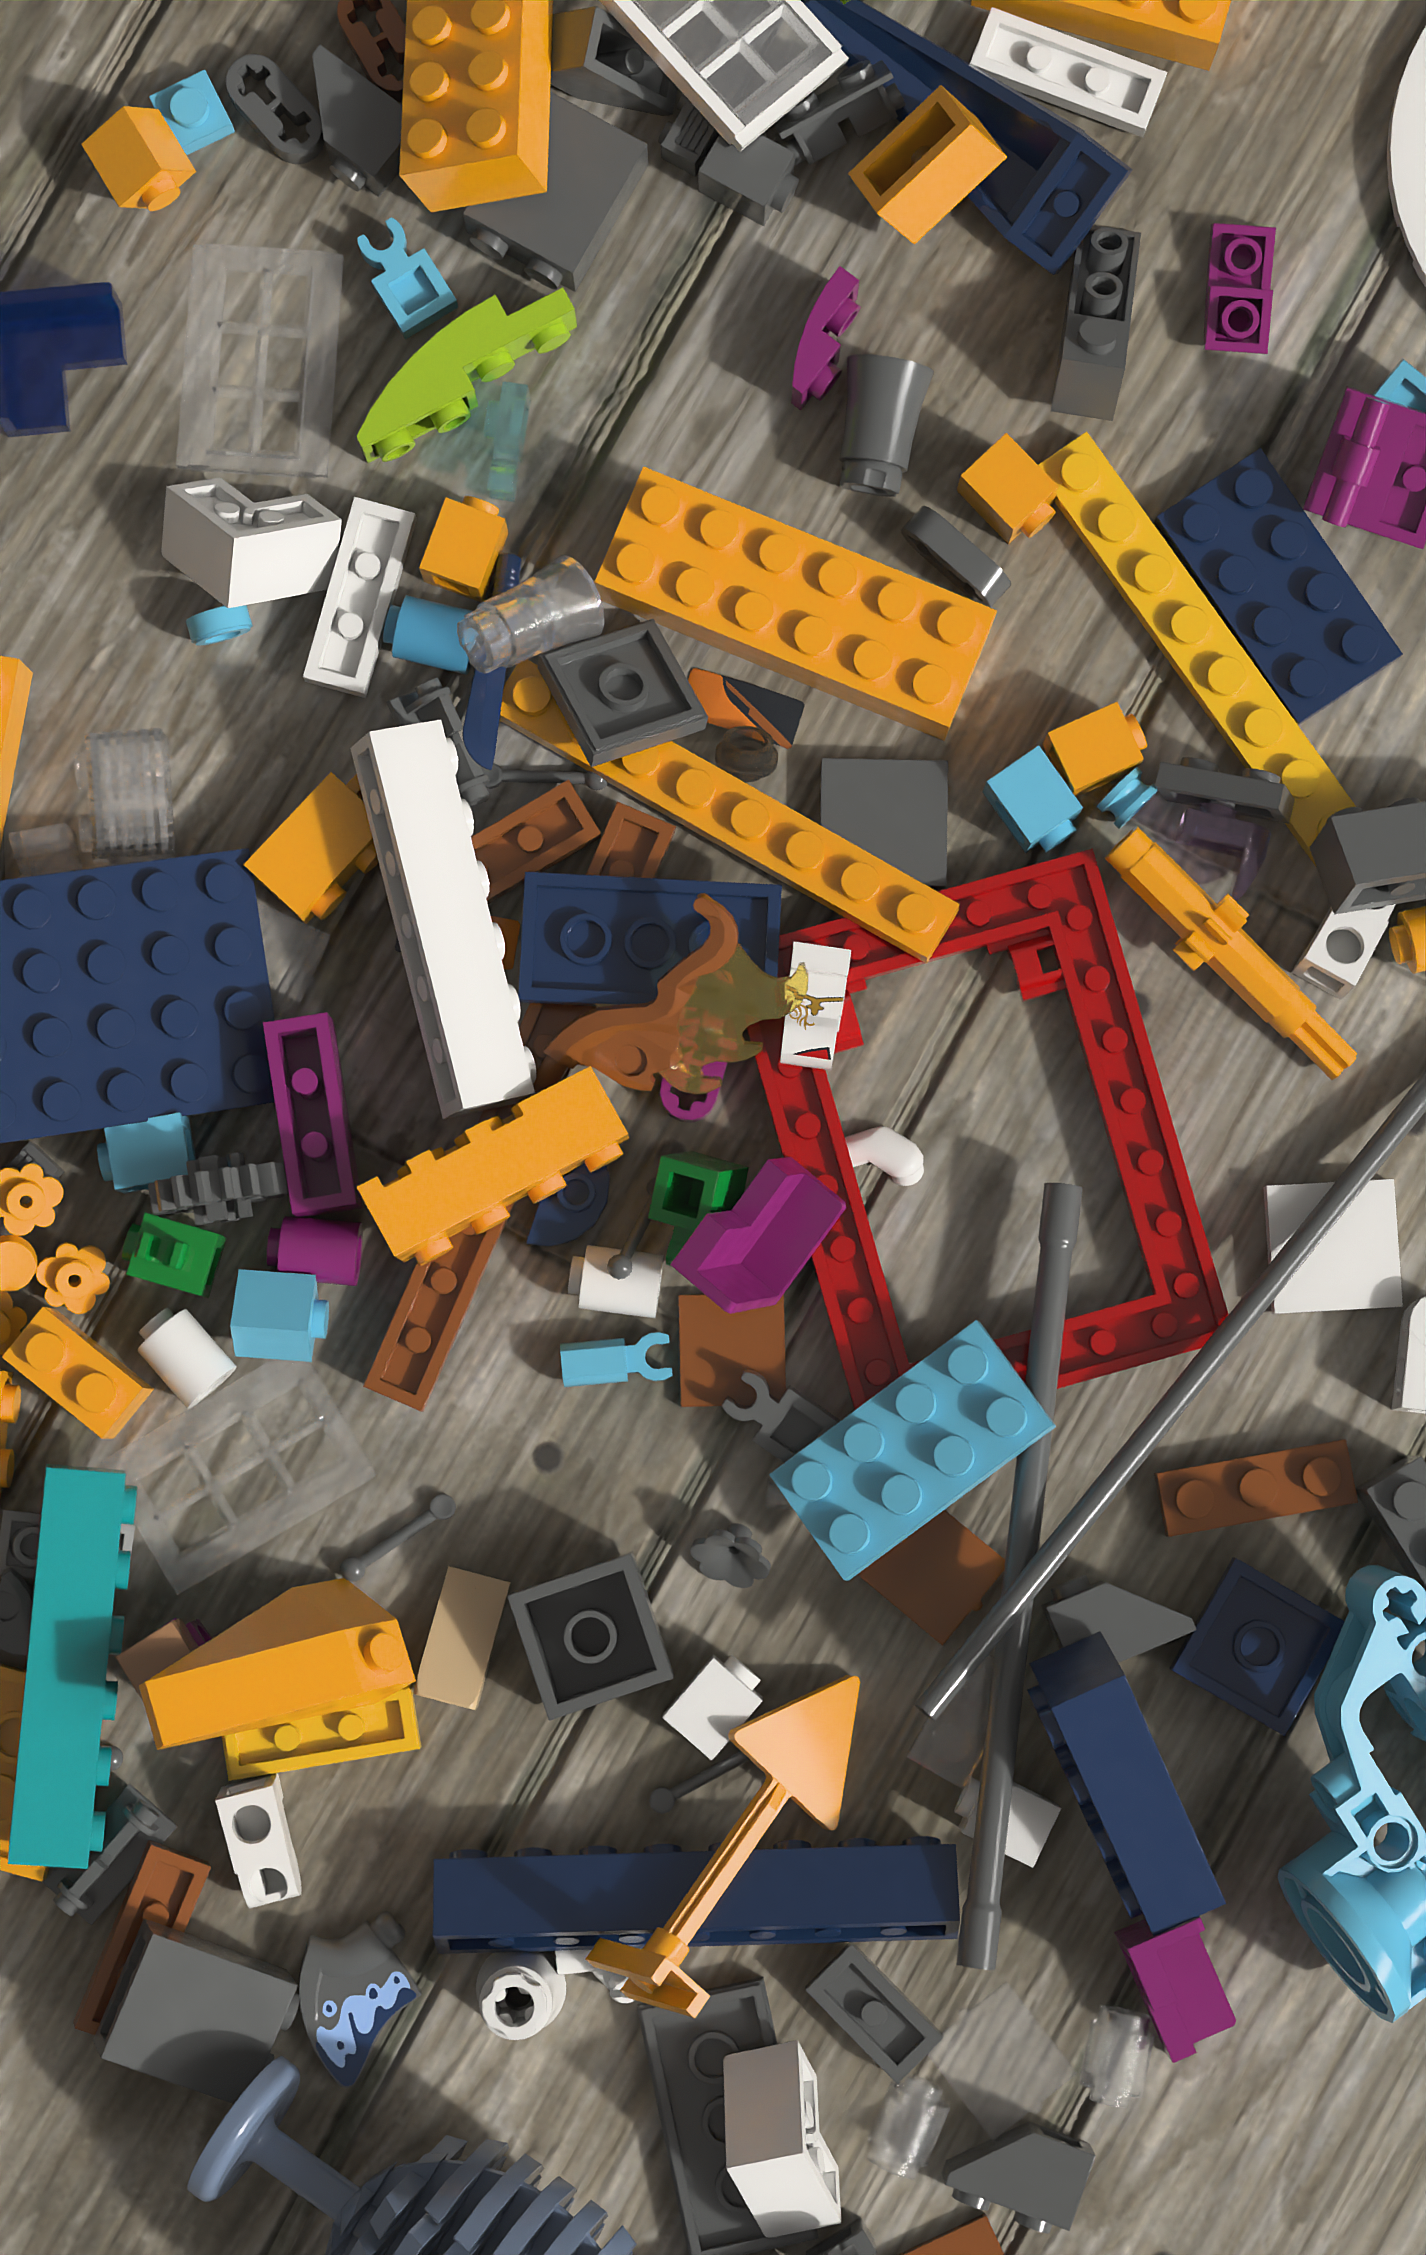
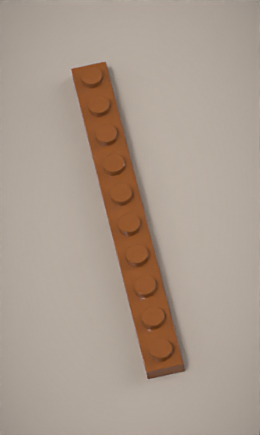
[363,801,676,1412]

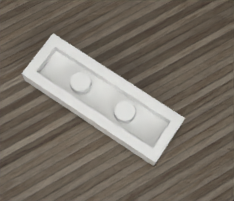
[970,7,1167,138]
[303,497,417,698]

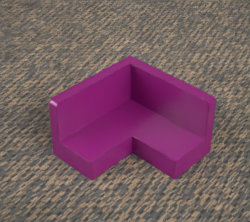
[670,1157,846,1314]
[1114,1916,1236,2063]

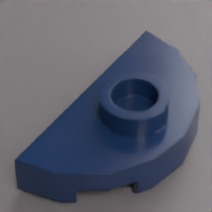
[526,1163,611,1247]

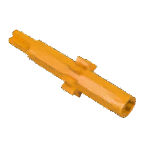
[1105,826,1357,1080]

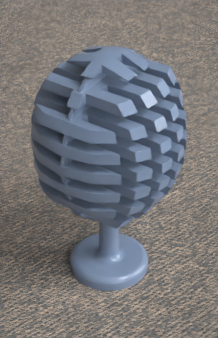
[187,2056,637,2255]

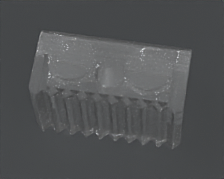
[74,728,177,867]

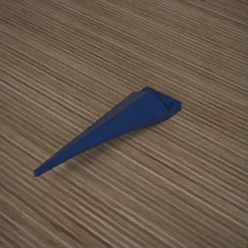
[801,0,1133,275]

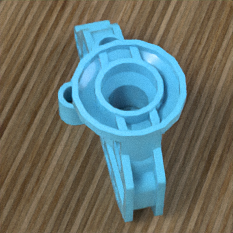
[1278,1565,1426,2023]

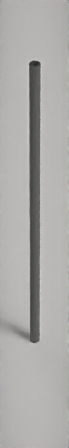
[914,1070,1426,1721]

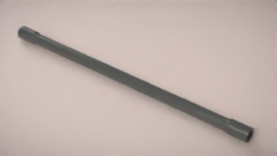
[956,1183,1083,1970]

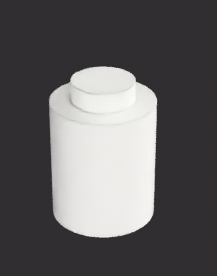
[568,1245,664,1318]
[137,1308,237,1409]

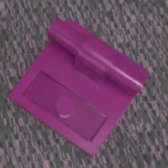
[1303,386,1426,549]

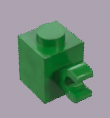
[648,1151,749,1266]
[122,1213,227,1298]

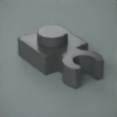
[722,1369,841,1463]

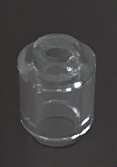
[1079,2005,1155,2108]
[867,2074,951,2180]

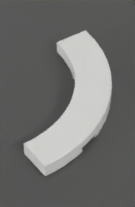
[1387,26,1426,287]

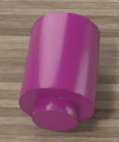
[267,1216,363,1286]

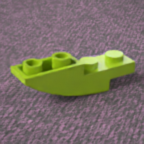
[356,287,577,463]

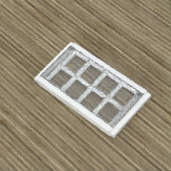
[599,0,849,152]

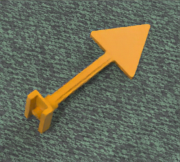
[585,1675,860,2018]

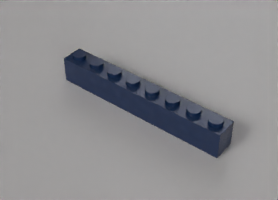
[433,1836,960,1954]

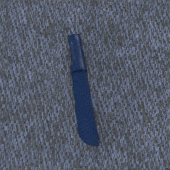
[462,553,522,770]

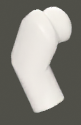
[845,1126,924,1186]

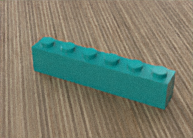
[8,1464,137,1869]

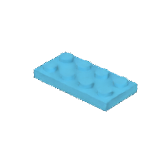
[769,1320,1056,1581]

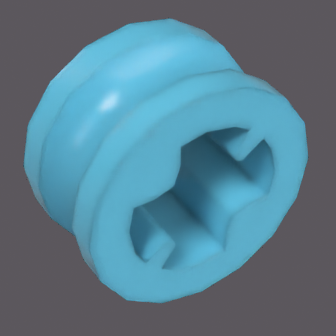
[1097,767,1158,829]

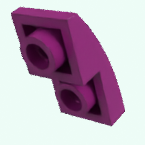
[1204,223,1276,354]
[791,266,861,410]

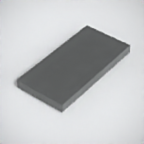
[637,1977,819,2255]

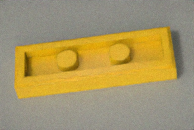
[222,1684,421,1781]

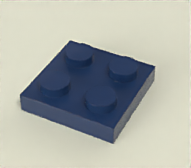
[1169,1557,1345,1736]

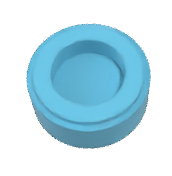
[186,605,253,646]

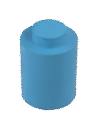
[383,595,481,675]

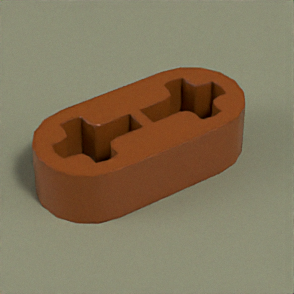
[337,0,406,102]

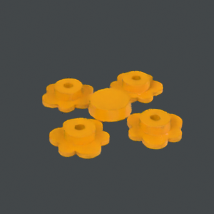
[0,1162,110,1356]

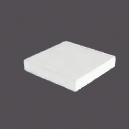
[1263,1179,1403,1314]

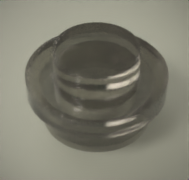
[715,726,778,782]

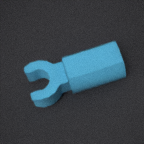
[560,1332,673,1387]

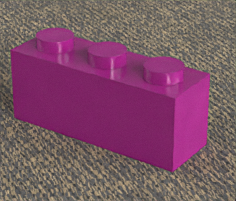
[263,1012,363,1217]

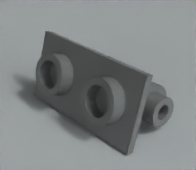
[774,60,906,166]
[386,678,491,807]
[43,1784,178,1926]

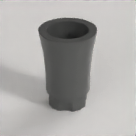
[839,354,934,497]

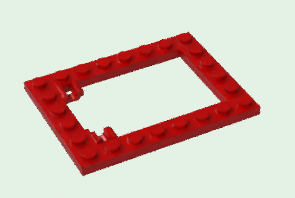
[742,848,1229,1410]

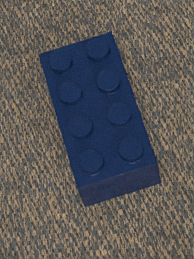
[1027,1631,1226,1936]

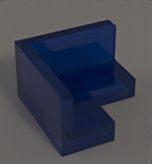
[0,282,128,437]

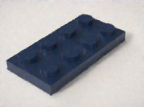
[1154,448,1403,726]
[518,872,782,1015]

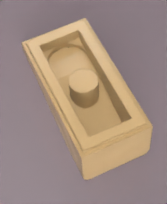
[413,1566,511,1710]

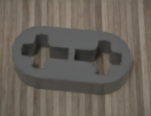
[226,54,325,165]
[901,506,1011,608]

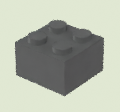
[507,1551,674,1721]

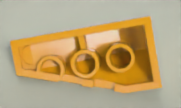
[139,1578,416,1750]

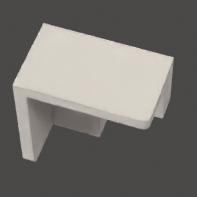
[161,477,342,608]
[723,2040,841,2238]

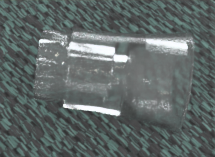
[457,555,604,674]

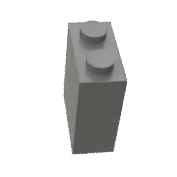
[463,91,648,292]
[93,1918,300,2104]

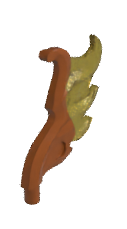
[535,893,809,1094]

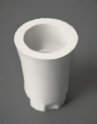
[476,1951,566,2040]

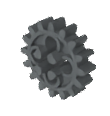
[148,1152,289,1225]

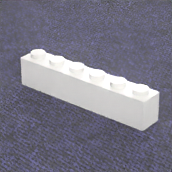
[350,720,536,1119]

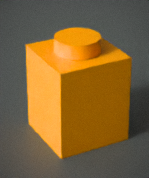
[81,106,196,211]
[957,433,1059,545]
[419,496,509,603]
[1043,702,1147,797]

